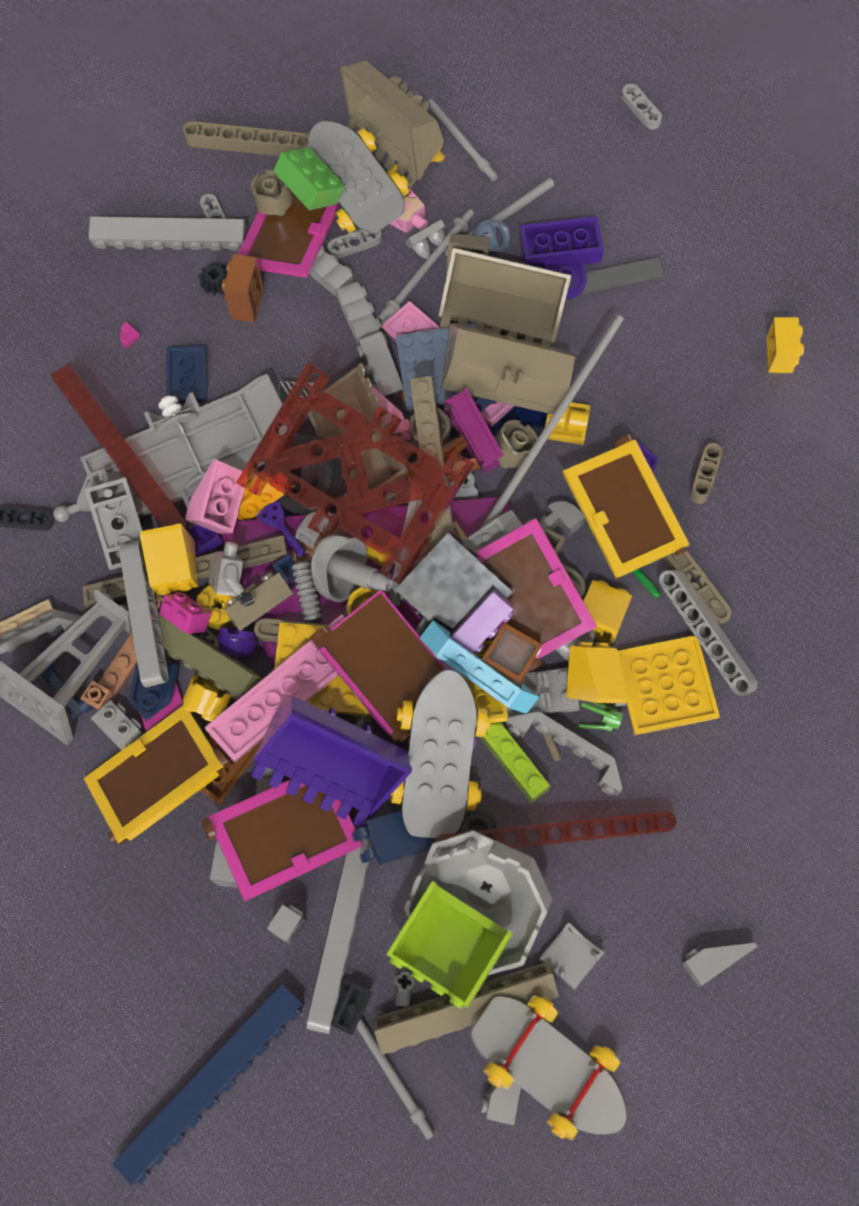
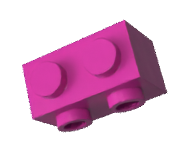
[159,592,211,634]

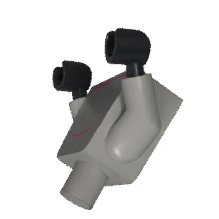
[209,542,255,606]

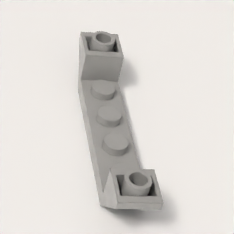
[463,510,523,552]
[0,609,82,654]
[505,711,623,797]

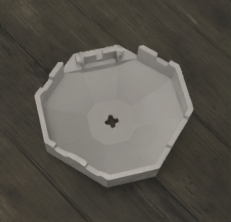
[404,830,552,975]

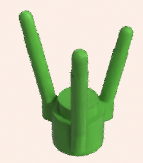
[578,702,623,732]

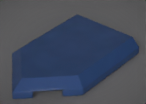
[129,664,178,721]

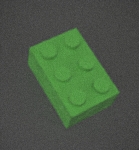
[273,147,345,210]

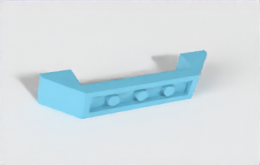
[420,620,540,714]

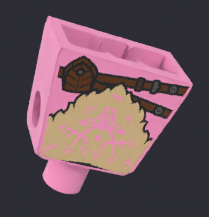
[390,187,428,233]

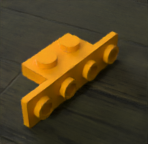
[236,469,295,521]

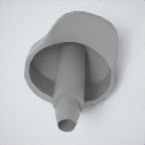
[311,535,393,602]

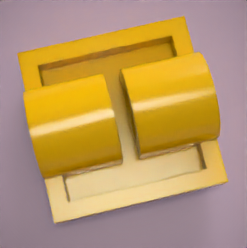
[546,402,590,445]

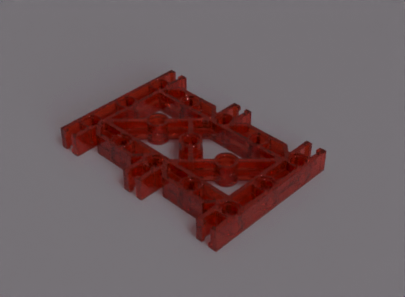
[236,363,474,584]

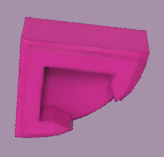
[120,321,140,349]

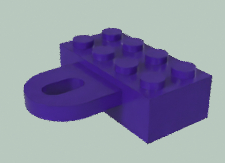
[519,216,604,299]

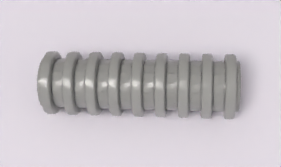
[291,561,323,622]

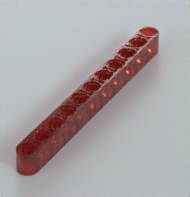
[50,364,189,530]
[434,811,676,849]

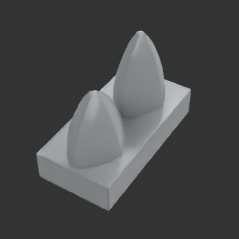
[405,220,445,259]

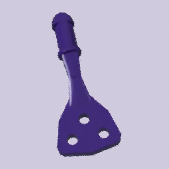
[257,501,306,557]

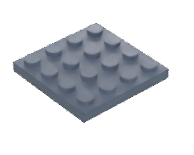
[396,323,476,410]

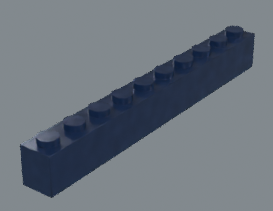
[112,984,304,1185]

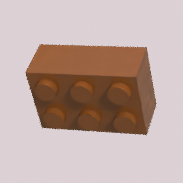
[222,254,264,323]

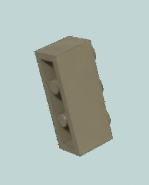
[222,571,293,631]

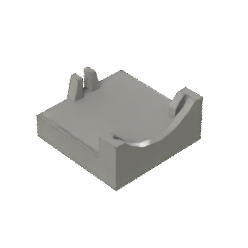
[539,922,604,990]

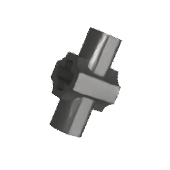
[394,966,415,1007]

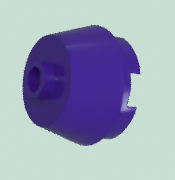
[216,627,259,660]

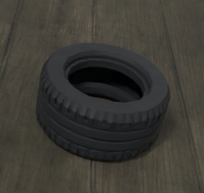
[270,434,350,515]

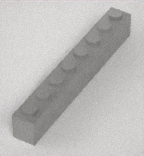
[89,217,247,251]

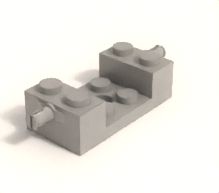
[84,470,142,571]

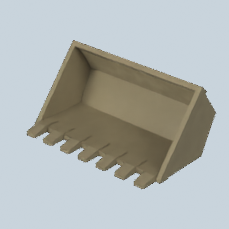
[340,60,444,188]
[438,247,571,347]
[304,363,407,510]

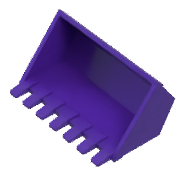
[251,695,412,827]

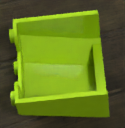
[387,881,514,1009]

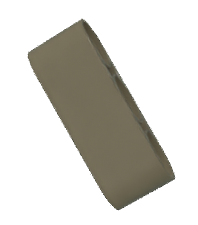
[690,443,722,504]

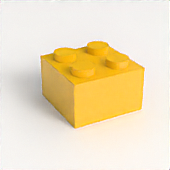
[766,317,804,373]

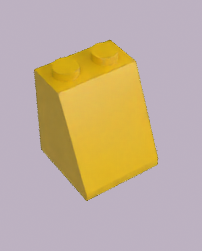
[140,523,198,595]
[583,580,632,646]
[566,642,629,703]

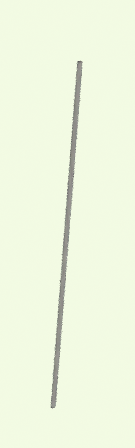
[354,315,624,728]

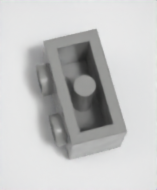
[91,700,143,750]

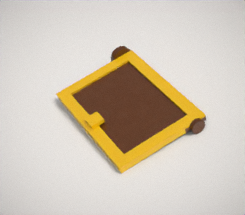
[562,434,690,579]
[83,707,231,845]

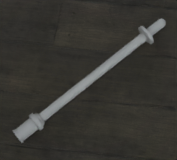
[376,209,474,325]

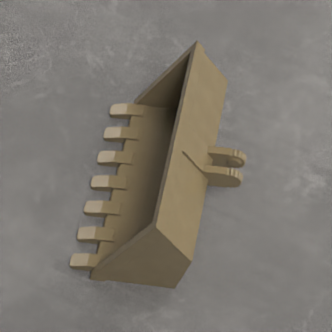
[441,323,575,414]

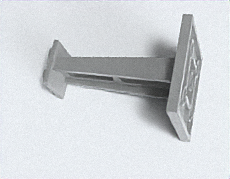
[0,590,132,746]

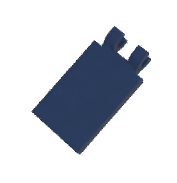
[352,811,439,865]

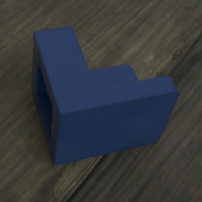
[272,554,296,588]

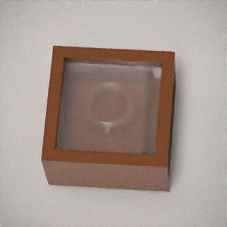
[482,623,542,686]

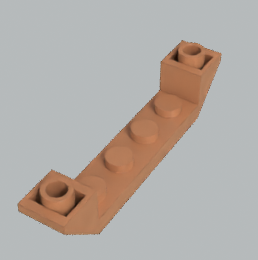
[80,593,164,710]

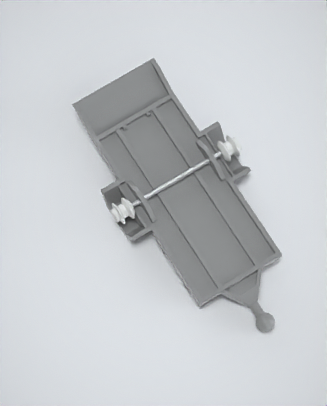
[53,374,298,529]

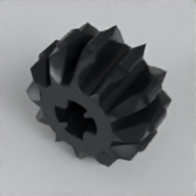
[199,261,228,297]

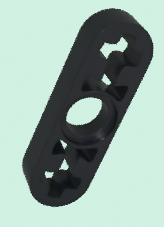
[0,506,54,531]

